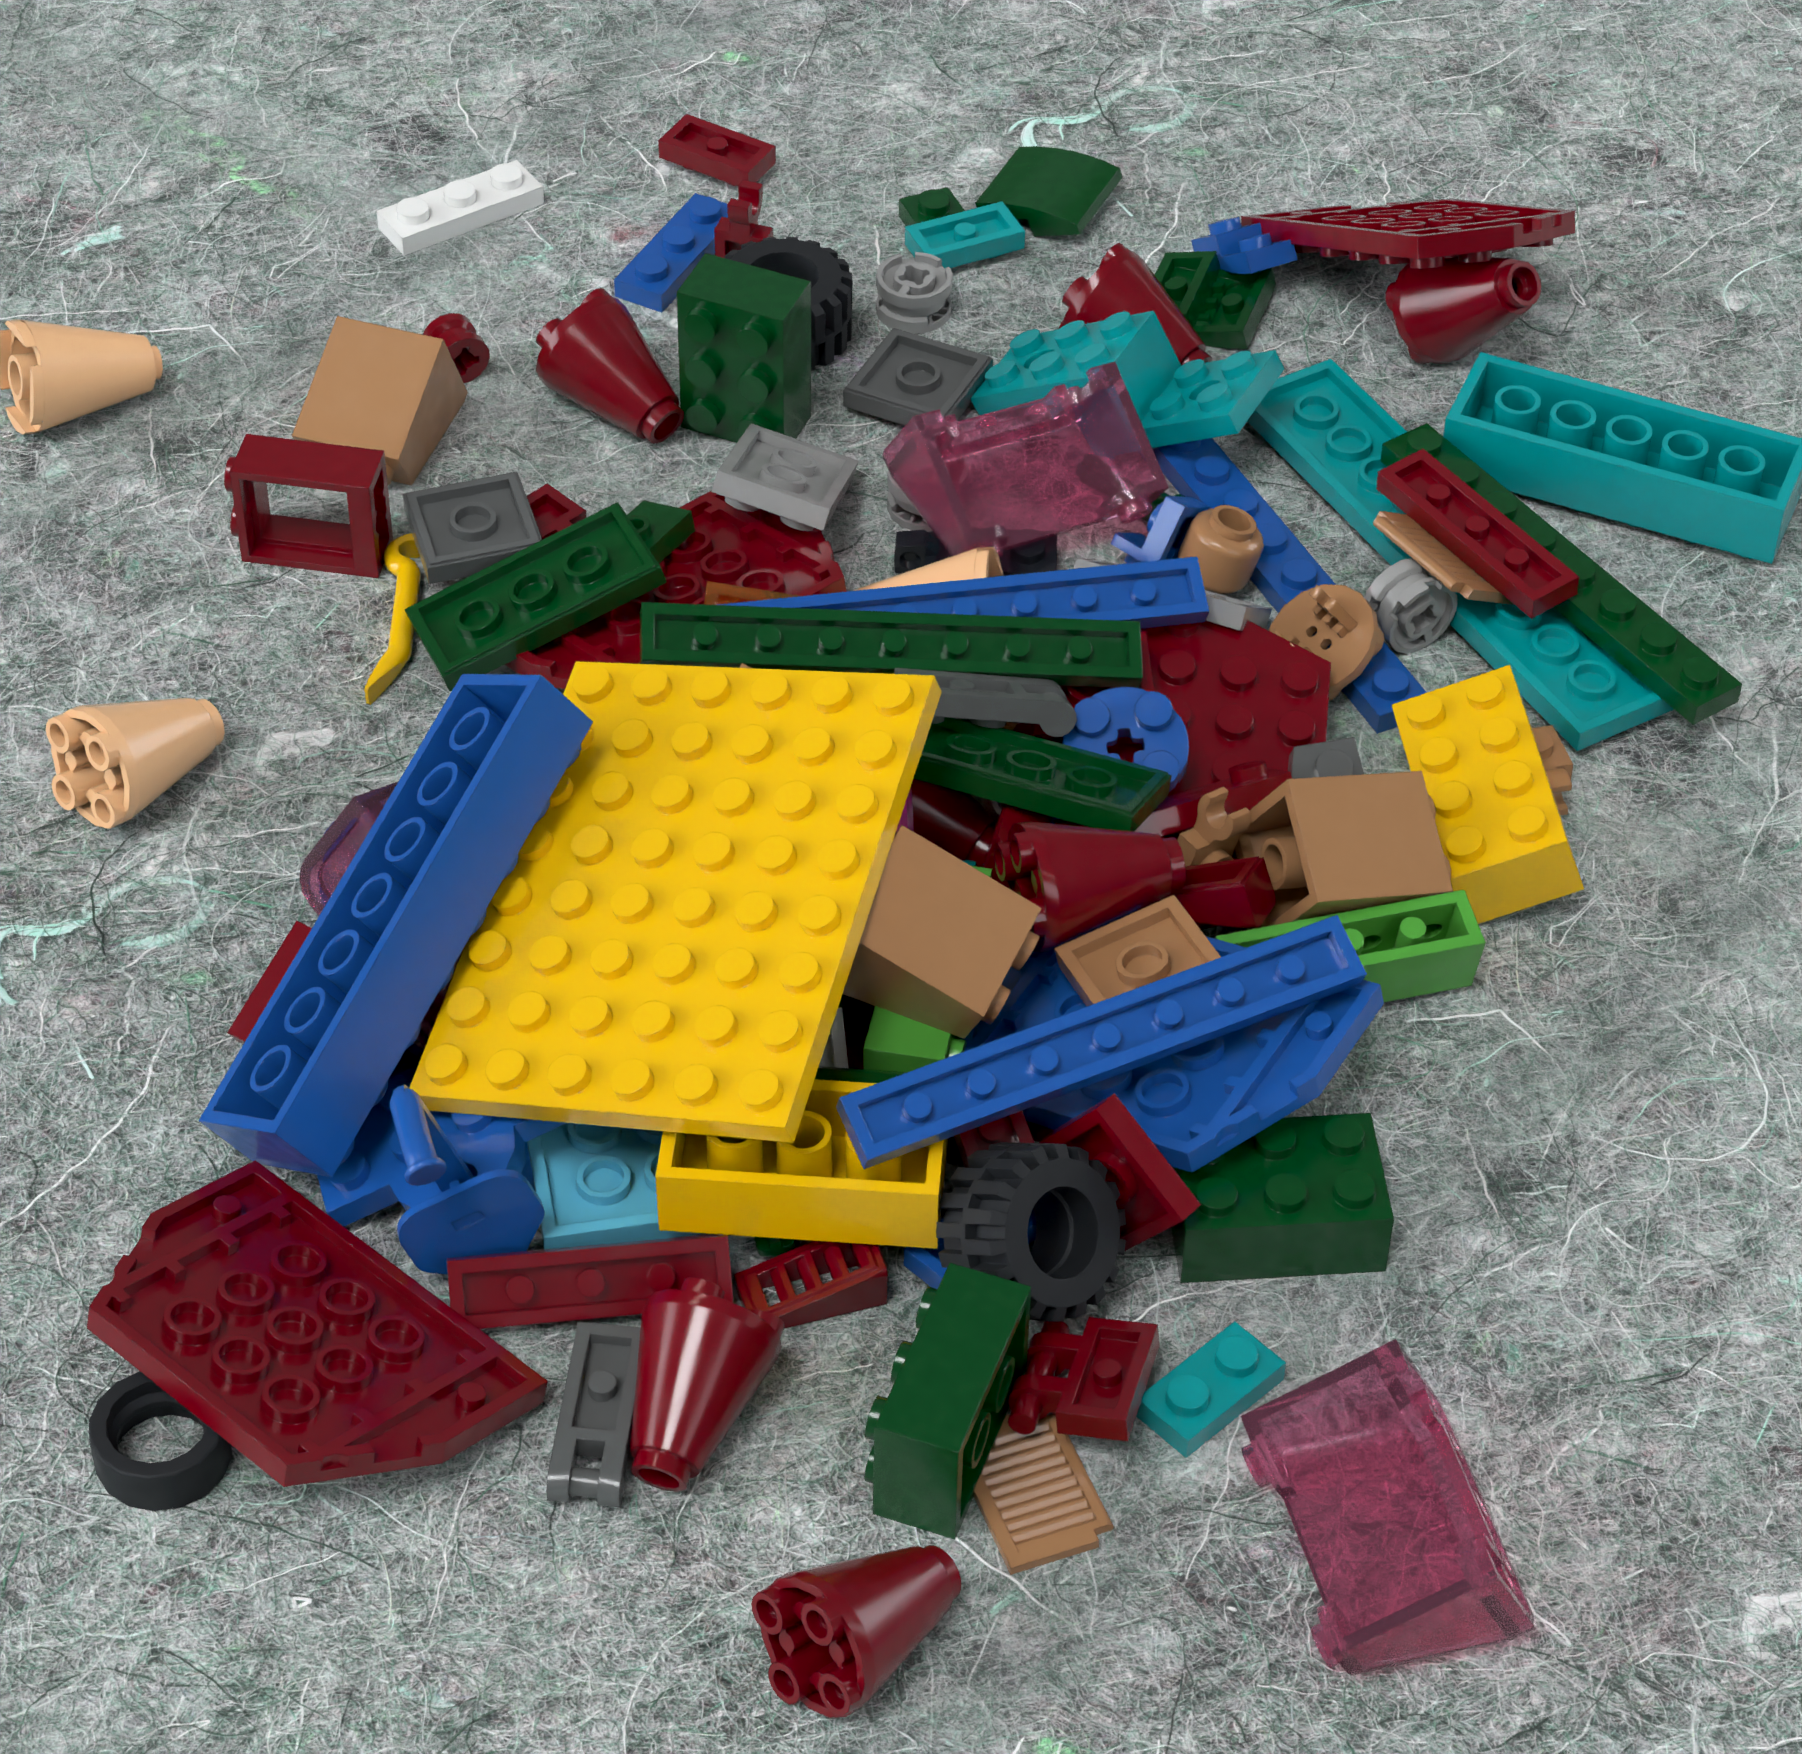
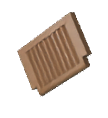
[1373,511,1513,605]
[974,1413,1114,1575]

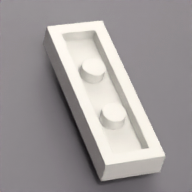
[377,160,544,256]

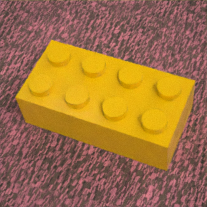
[1392,665,1584,924]
[655,1079,948,1249]

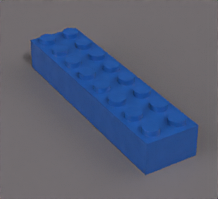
[198,674,593,1177]

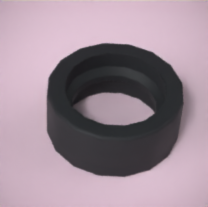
[89,1371,232,1511]

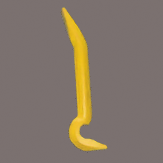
[364,533,421,705]

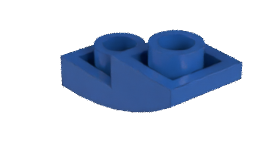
[1191,216,1298,274]

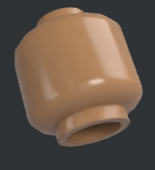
[1178,505,1264,594]

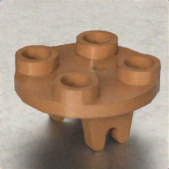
[1269,584,1384,701]

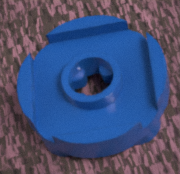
[1062,687,1189,792]

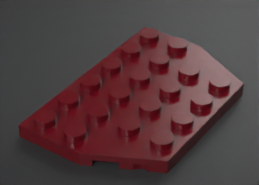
[1241,199,1575,268]
[505,490,846,689]
[1107,620,1331,860]
[87,1160,548,1487]

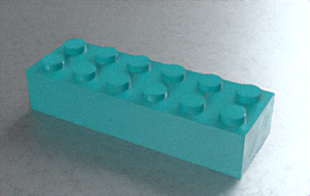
[1443,352,1802,564]

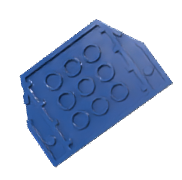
[960,936,1384,1173]

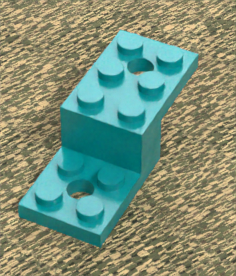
[970,311,1285,457]

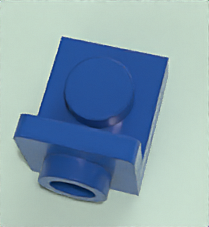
[1111,496,1211,563]

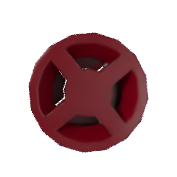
[423,313,490,383]

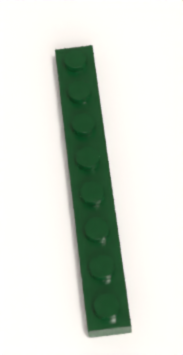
[1380,423,1742,725]
[640,602,1143,688]

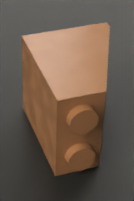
[292,316,468,485]
[1235,771,1453,929]
[843,825,1042,1039]

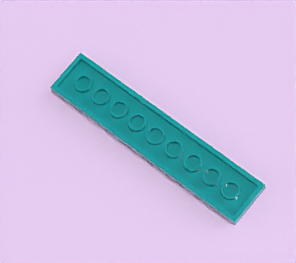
[1247,359,1674,751]

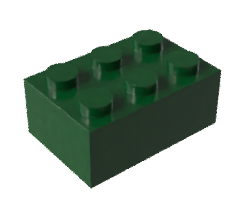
[677,253,811,443]
[1171,1113,1394,1283]
[864,1263,1031,1540]

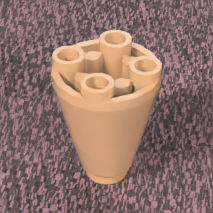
[46,698,225,829]

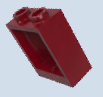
[224,434,393,578]

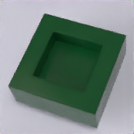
[899,187,965,226]

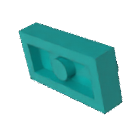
[905,201,1025,269]
[1136,1321,1286,1458]

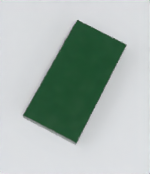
[405,502,667,692]
[913,717,1172,832]

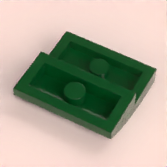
[975,146,1123,237]
[1155,251,1276,349]

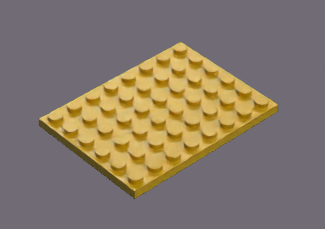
[409,661,942,1143]

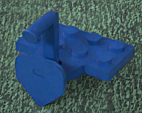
[317,1065,566,1275]

